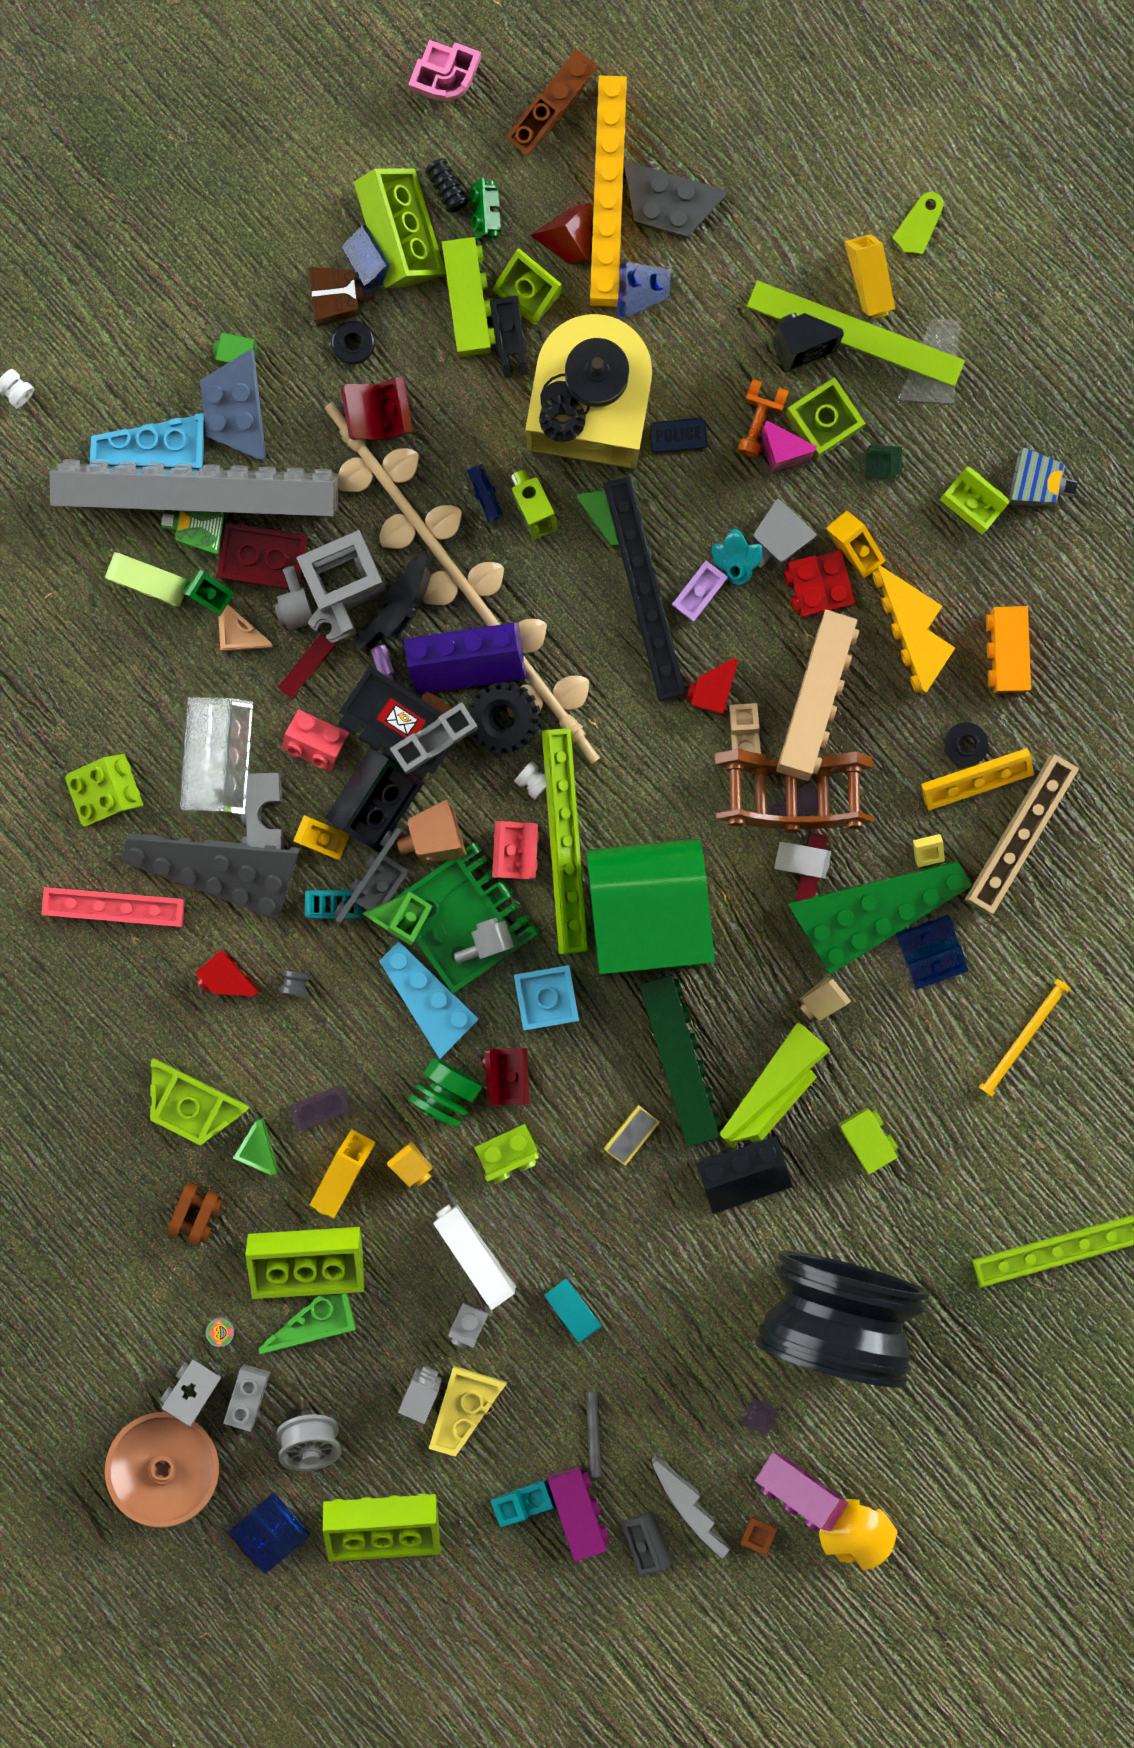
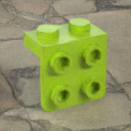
[65,753,144,826]

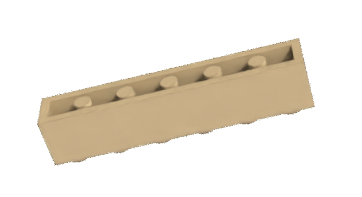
[776,609,860,781]
[964,754,1079,914]

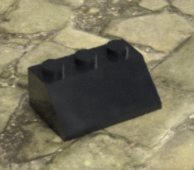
[772,313,844,373]
[325,748,424,853]
[695,1134,792,1214]

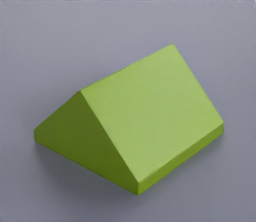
[492,248,562,325]

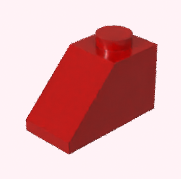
[686,658,738,716]
[195,950,260,996]

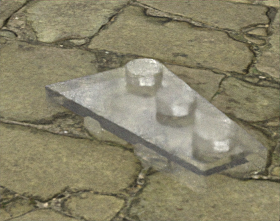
[897,318,960,405]

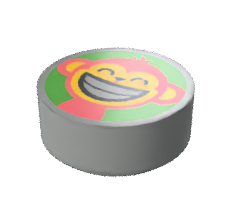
[206,1317,234,1347]

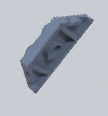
[200,350,266,459]

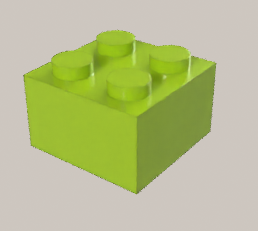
[785,377,866,460]

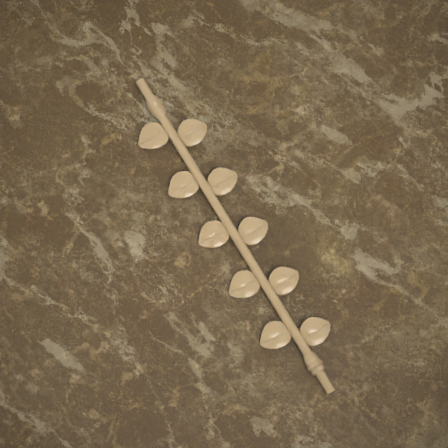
[324,402,600,764]

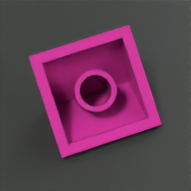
[760,421,817,473]

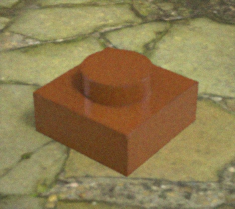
[740,1516,777,1555]

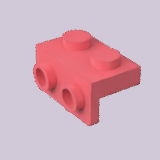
[281,709,349,771]
[492,821,539,879]

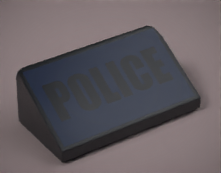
[649,417,707,453]

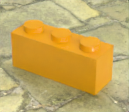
[986,606,1031,694]

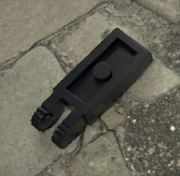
[490,295,529,379]

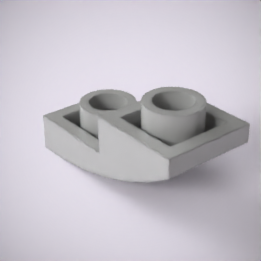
[774,842,832,879]

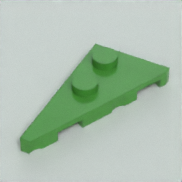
[259,1293,357,1355]

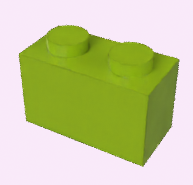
[838,1107,899,1175]

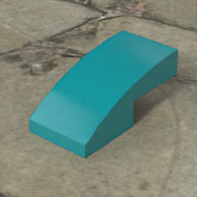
[544,1279,603,1343]
[491,1479,556,1527]

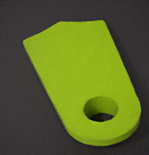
[893,192,944,255]

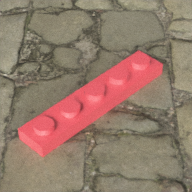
[42,887,185,927]

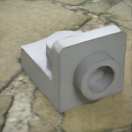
[448,1302,489,1349]

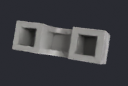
[390,702,479,774]
[240,773,284,850]
[398,1366,442,1424]

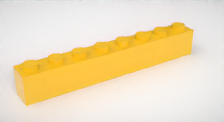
[590,75,627,307]

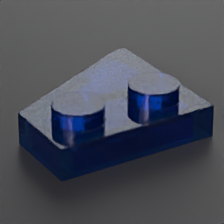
[619,262,670,318]

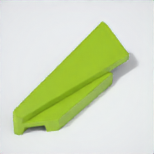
[720,1023,830,1148]

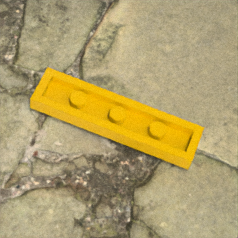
[921,748,1034,811]

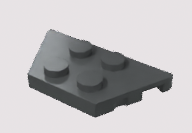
[624,161,728,239]

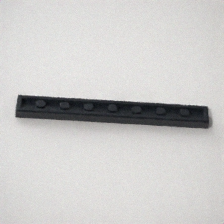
[603,476,686,701]

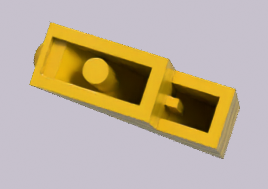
[872,566,955,695]

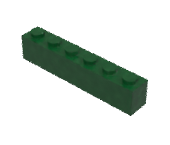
[639,975,723,1147]

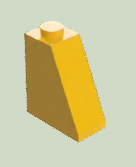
[844,234,895,318]
[310,1129,376,1218]

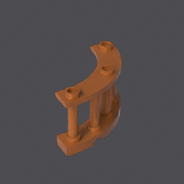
[715,748,874,833]

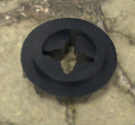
[539,395,586,442]

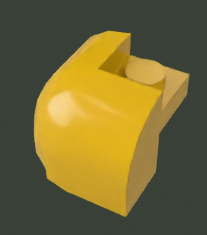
[819,1499,898,1570]

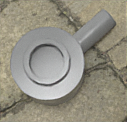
[274,566,313,631]
[454,917,515,963]

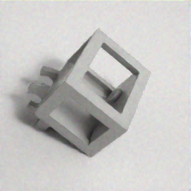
[296,530,387,643]

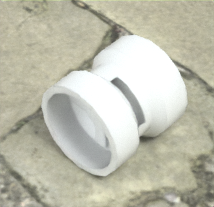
[0,369,34,408]
[514,761,546,800]

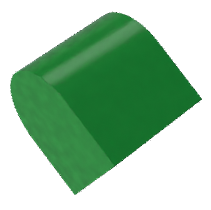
[586,838,715,974]

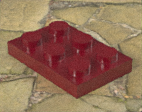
[216,522,309,590]

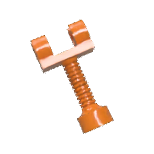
[737,379,789,458]

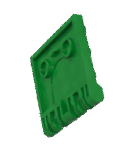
[391,842,540,994]

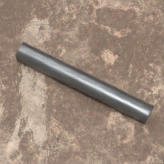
[586,1391,601,1477]

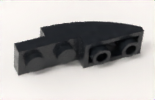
[353,554,433,653]

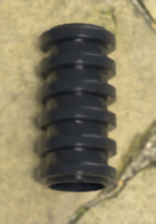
[425,158,469,213]

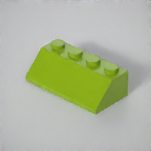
[354,169,446,288]
[245,1227,364,1299]
[323,1494,441,1562]

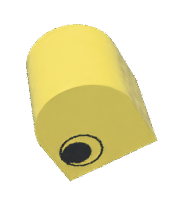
[525,314,652,469]

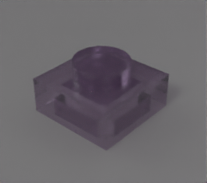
[741,1396,779,1435]

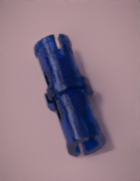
[466,464,504,522]

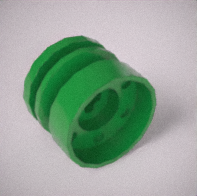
[408,1057,483,1128]

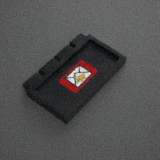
[338,666,453,781]

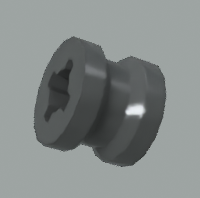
[279,970,310,996]

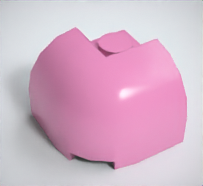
[408,40,481,102]

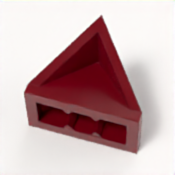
[530,203,592,264]

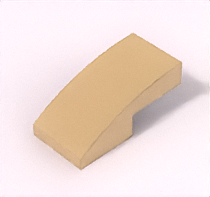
[729,703,761,754]

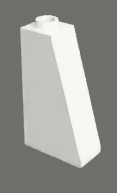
[433,1204,516,1310]

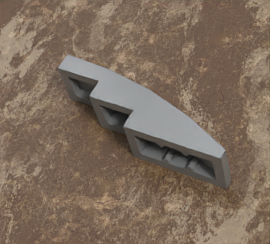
[652,1456,729,1559]

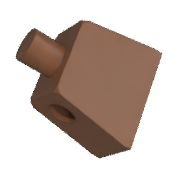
[396,800,467,863]

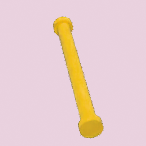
[979,979,1071,1097]

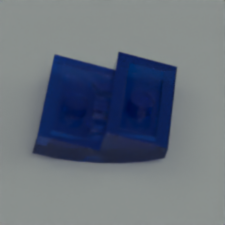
[896,915,969,990]
[228,1492,310,1574]

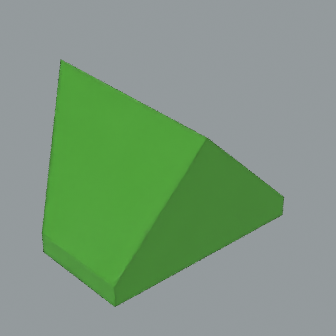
[362,892,432,945]
[233,1118,279,1175]

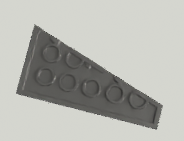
[121,833,300,920]

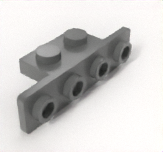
[333,828,409,926]

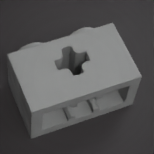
[160,1359,221,1427]
[223,1364,270,1432]

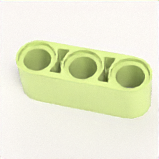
[105,552,189,607]

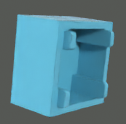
[514,965,579,1031]

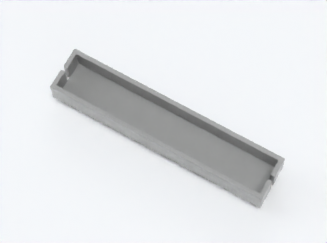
[49,459,339,516]

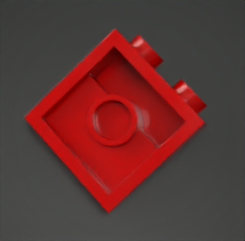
[784,550,855,619]

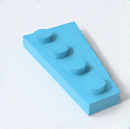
[90,413,205,469]
[379,941,479,1059]

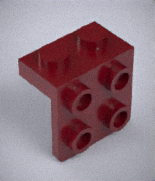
[341,377,413,441]

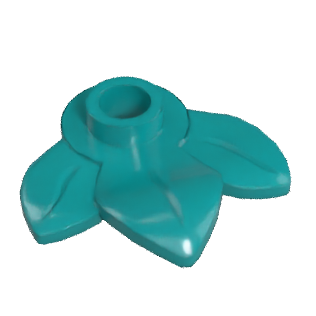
[712,529,762,585]

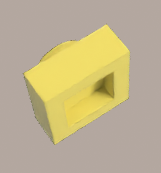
[913,834,945,868]

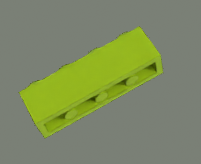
[442,237,496,358]

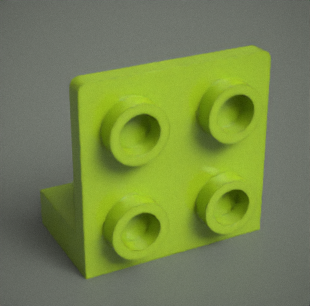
[474,1123,539,1184]

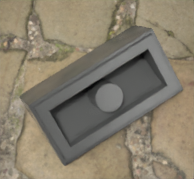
[621,1511,671,1576]

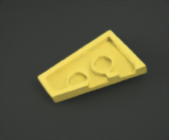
[429,1366,507,1457]

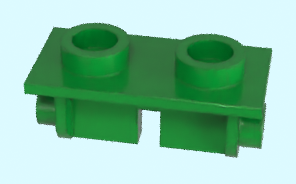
[469,178,501,240]

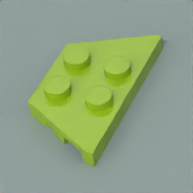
[150,1058,250,1146]

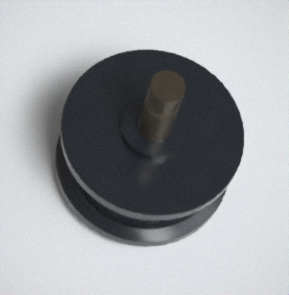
[565,338,629,407]

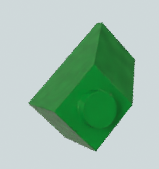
[182,570,234,616]

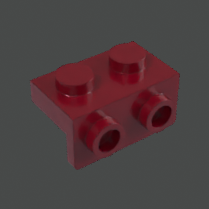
[483,1048,530,1106]

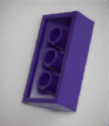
[404,622,527,694]

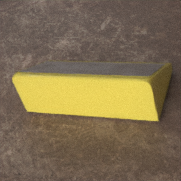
[604,1105,660,1166]

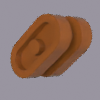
[166,1182,222,1247]

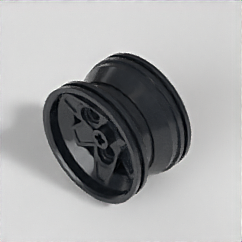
[755,1250,930,1388]

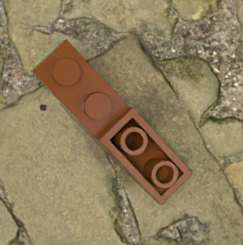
[506,48,599,156]

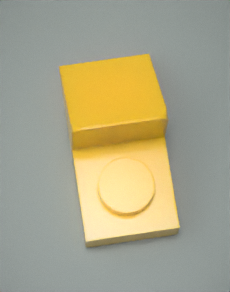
[293,815,350,860]

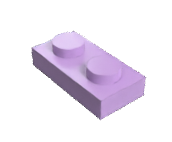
[671,561,728,623]

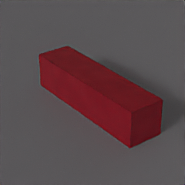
[278,633,336,699]
[795,832,828,901]

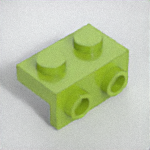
[939,466,1010,535]

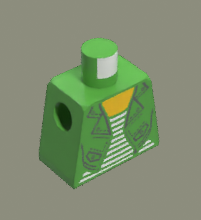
[161,510,229,557]

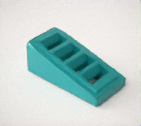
[305,890,363,919]

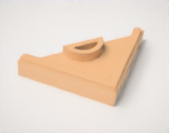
[218,604,273,651]

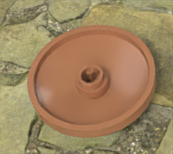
[105,1412,219,1528]

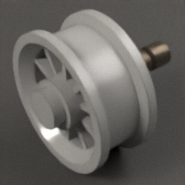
[276,1400,341,1471]

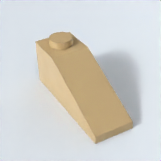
[799,978,851,1021]

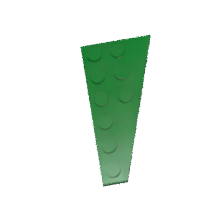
[786,861,972,975]

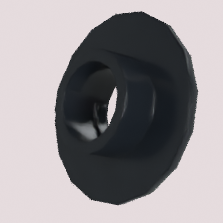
[331,321,375,365]
[944,722,989,766]

